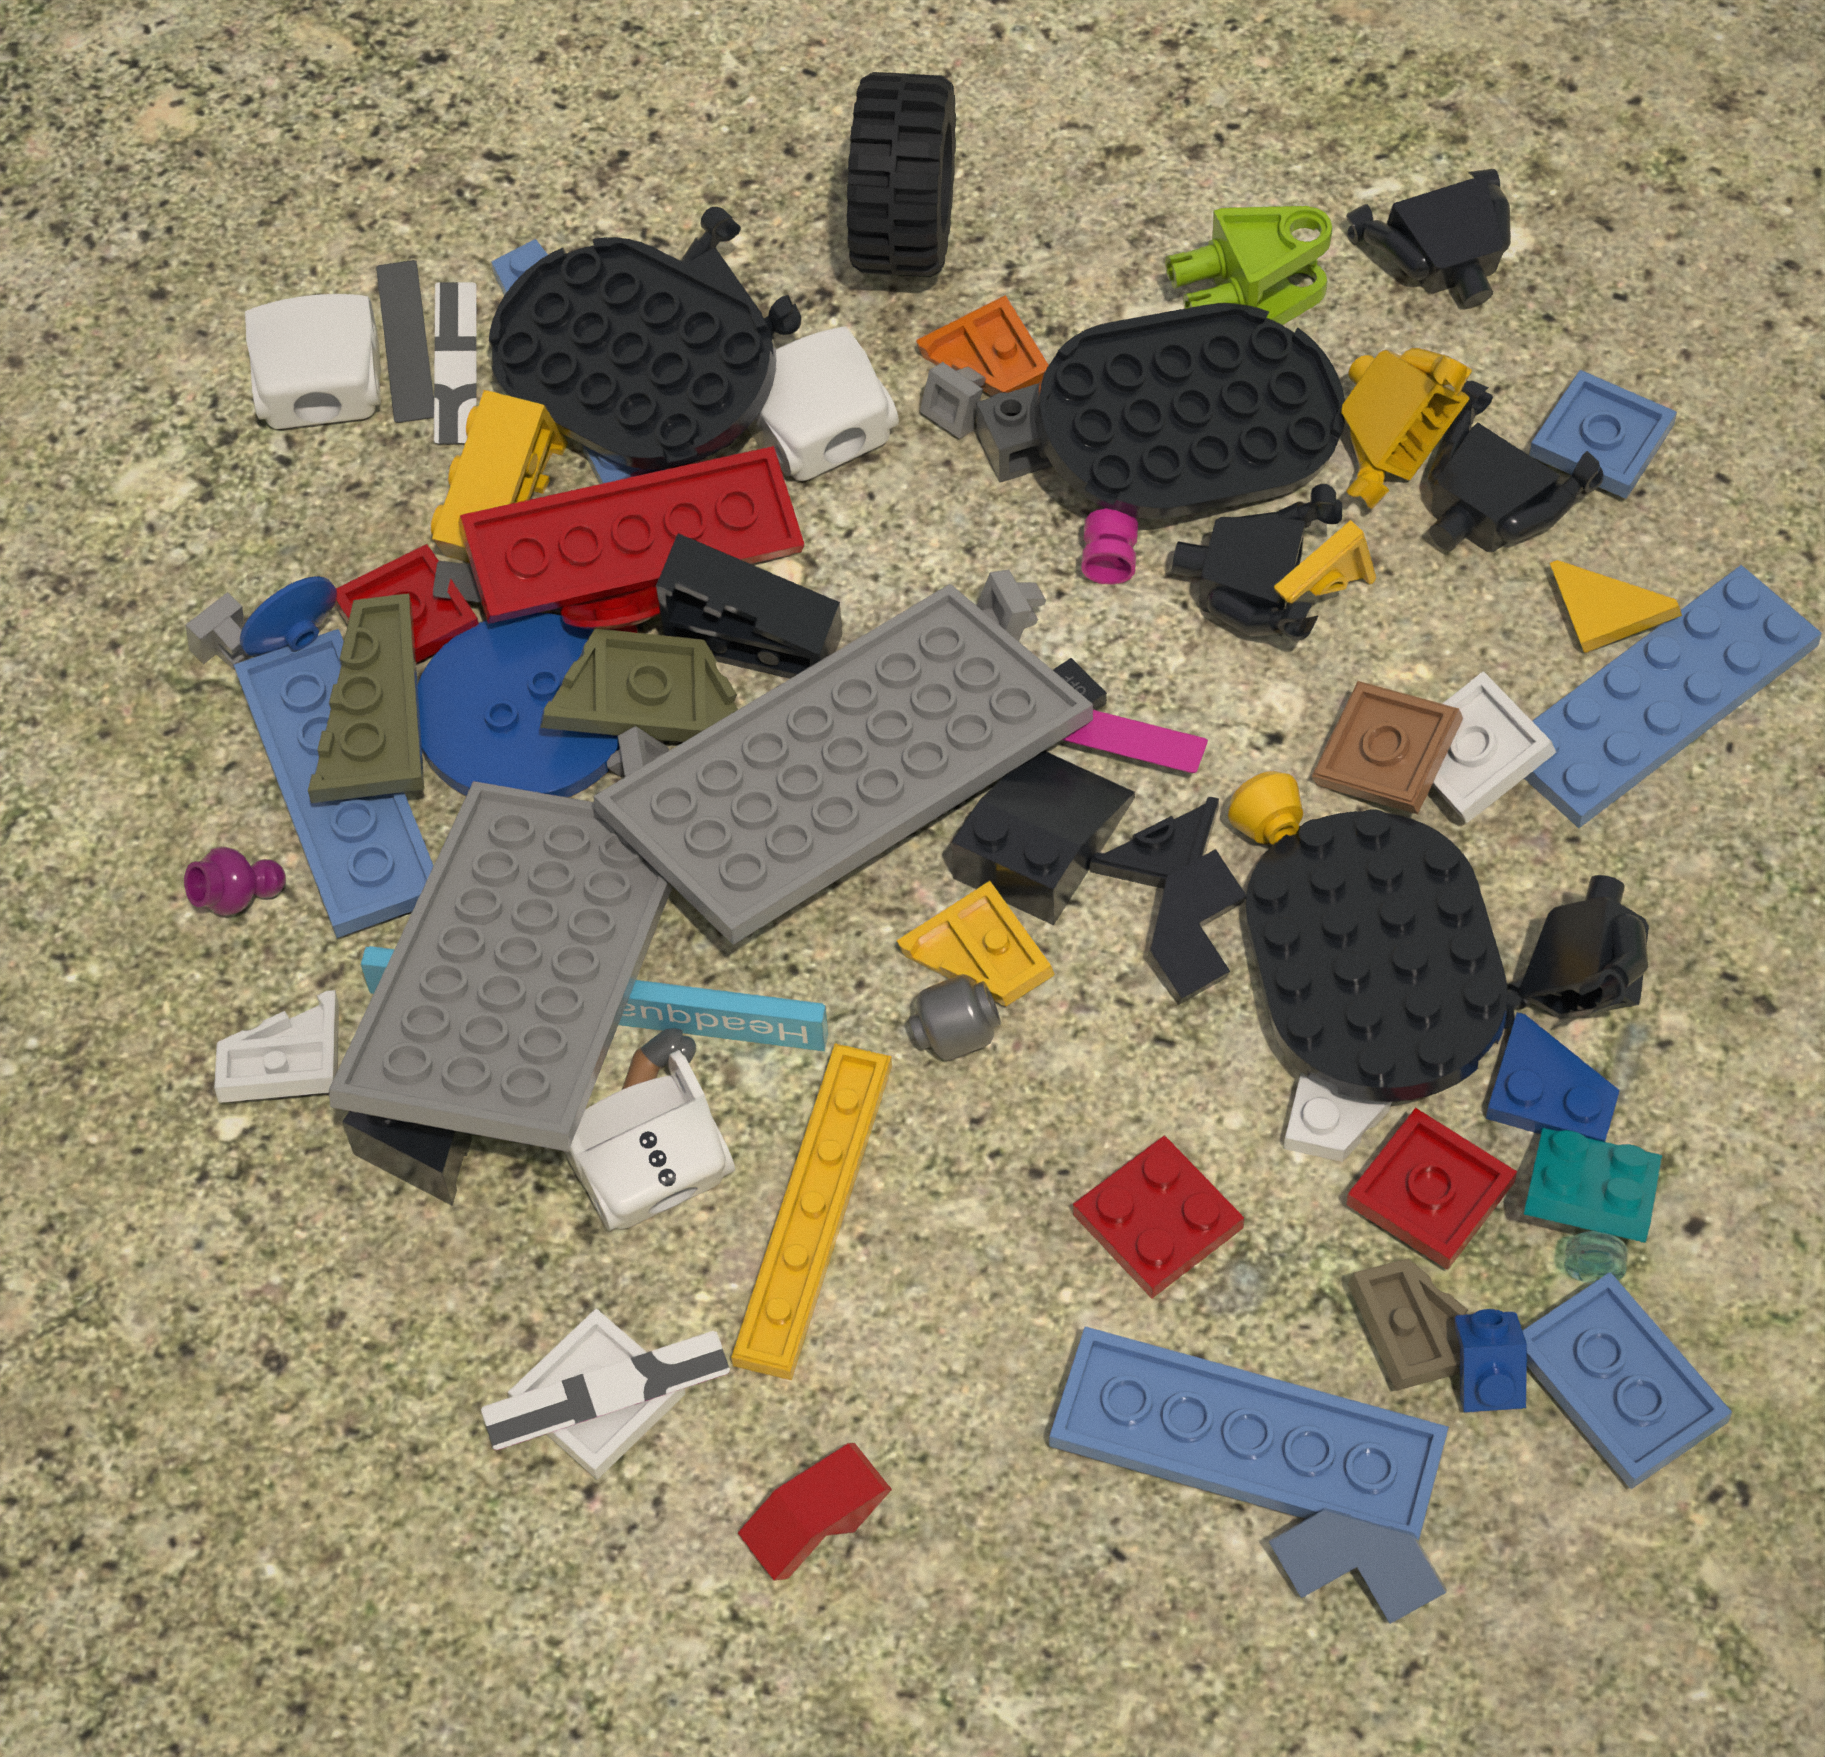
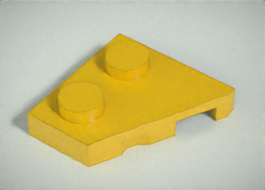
[896,881,1055,1007]

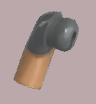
[622,1028,696,1090]

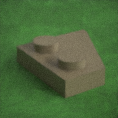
[1348,1258,1468,1391]

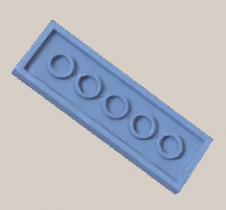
[1524,565,1822,828]
[234,629,434,938]
[1049,1326,1449,1541]

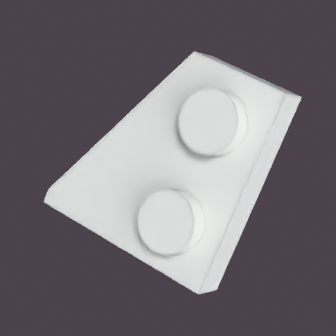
[214,990,339,1103]
[1284,1072,1392,1162]

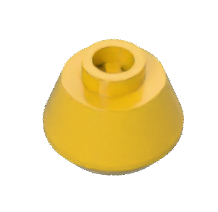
[1228,771,1303,845]

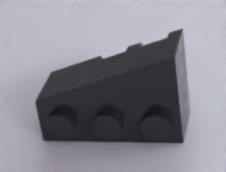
[656,533,843,679]
[342,1111,472,1206]

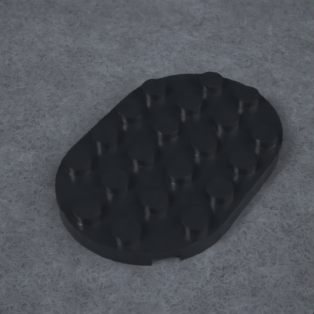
[488,237,777,469]
[1035,303,1345,519]
[1246,809,1508,1102]

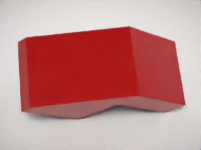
[738,1443,892,1581]

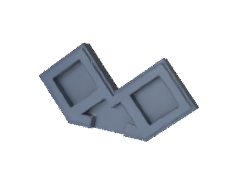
[1269,1508,1447,1624]

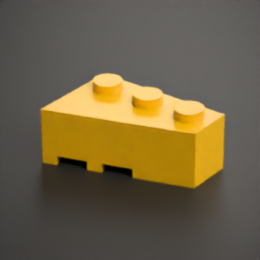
[431,390,568,563]

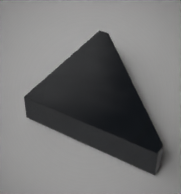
[1090,797,1219,889]

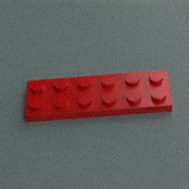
[458,446,805,624]

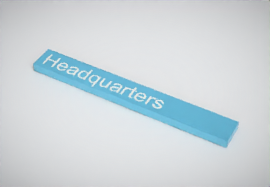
[361,946,829,1052]

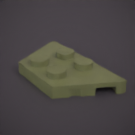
[540,629,738,742]

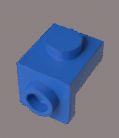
[1455,1309,1527,1412]

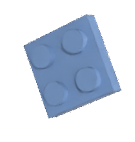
[1529,370,1677,499]

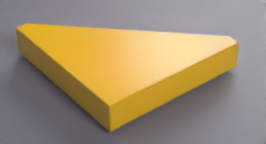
[1274,520,1376,603]
[1550,560,1682,653]

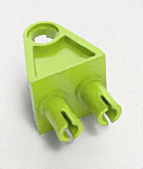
[1165,206,1332,325]

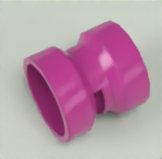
[1081,508,1138,585]

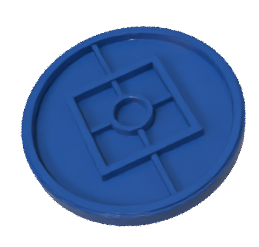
[418,612,620,798]

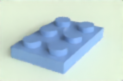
[1522,1272,1732,1489]

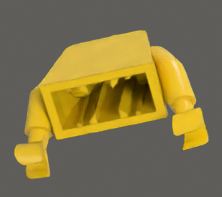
[1341,348,1472,509]

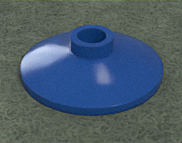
[240,576,337,657]

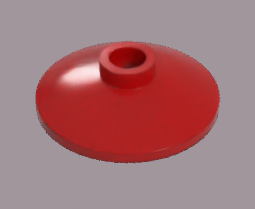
[561,587,660,633]

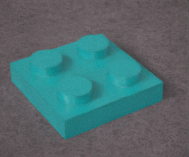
[1523,1128,1662,1243]

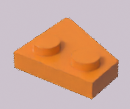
[916,295,1048,396]

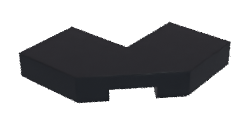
[1147,849,1247,1005]

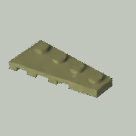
[308,593,425,803]

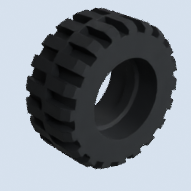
[847,72,956,278]

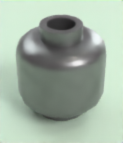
[909,974,1001,1060]

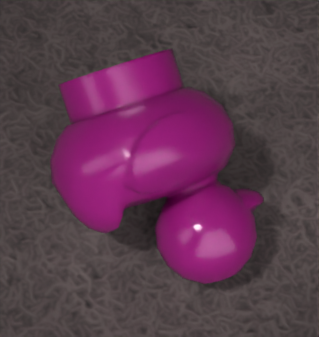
[184,846,286,916]

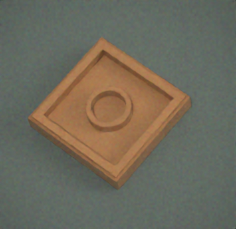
[1312,681,1463,815]

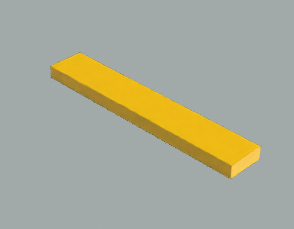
[731,1043,892,1380]

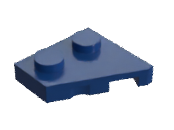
[1486,1012,1620,1142]

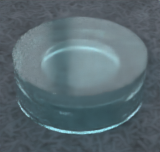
[1564,1231,1628,1283]

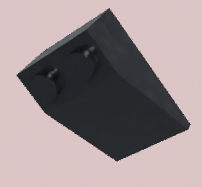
[952,751,1135,926]

